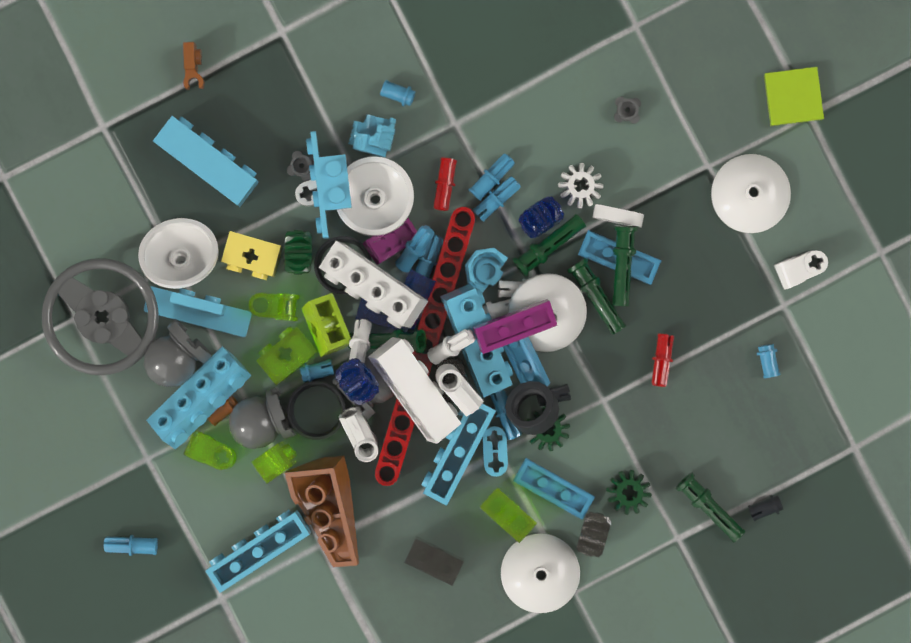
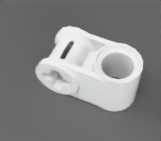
[774,250,828,290]

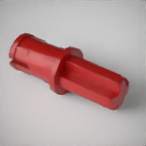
[433,157,457,211]
[652,334,675,387]

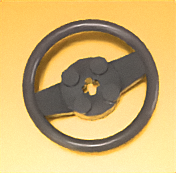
[42,258,159,375]

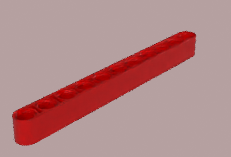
[375,207,475,486]

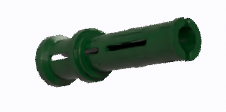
[512,214,586,278]
[612,225,638,306]
[567,257,626,335]
[348,329,427,353]
[675,472,745,543]

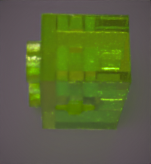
[256,326,319,385]
[251,441,297,484]
[479,486,537,543]

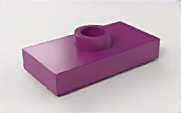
[363,218,417,265]

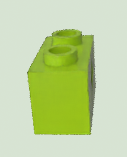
[301,293,351,357]

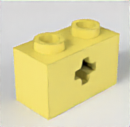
[221,231,283,280]

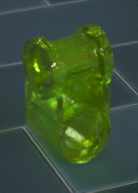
[248,293,300,321]
[183,430,237,470]

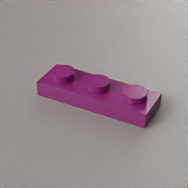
[473,299,558,354]

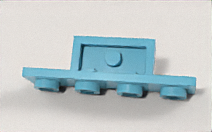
[306,131,352,239]
[144,286,252,337]

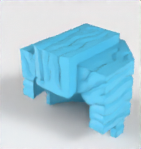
[348,114,396,157]
[465,248,508,293]

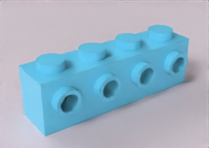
[153,116,259,207]
[440,284,513,397]
[146,346,252,450]
[421,403,496,506]
[205,510,311,593]

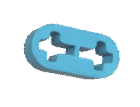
[483,426,508,477]

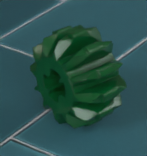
[285,230,312,275]
[527,407,570,452]
[606,470,652,515]

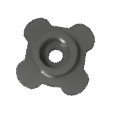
[614,96,641,124]
[287,151,314,181]

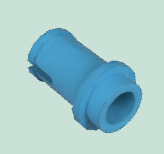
[380,80,416,107]
[757,344,781,378]
[300,359,334,383]

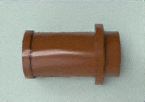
[207,395,238,426]

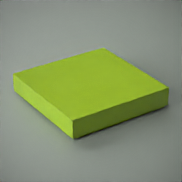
[764,67,824,127]

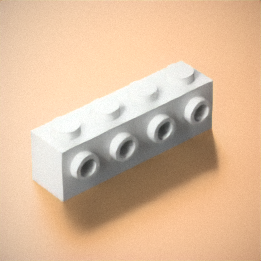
[319,241,428,329]
[368,337,461,444]

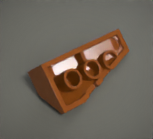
[285,456,359,567]

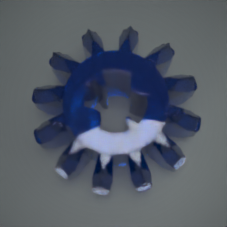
[519,196,564,238]
[335,358,379,405]

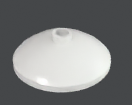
[711,154,791,233]
[337,157,414,236]
[138,218,219,289]
[508,274,587,352]
[501,533,580,613]

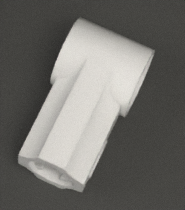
[435,364,484,416]
[339,407,378,462]

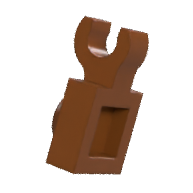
[183,42,205,90]

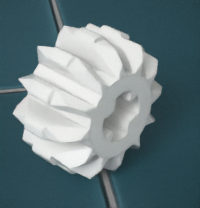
[558,163,603,208]

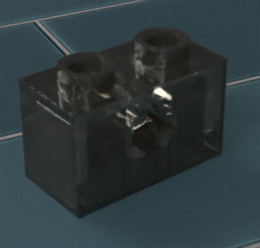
[404,536,464,586]

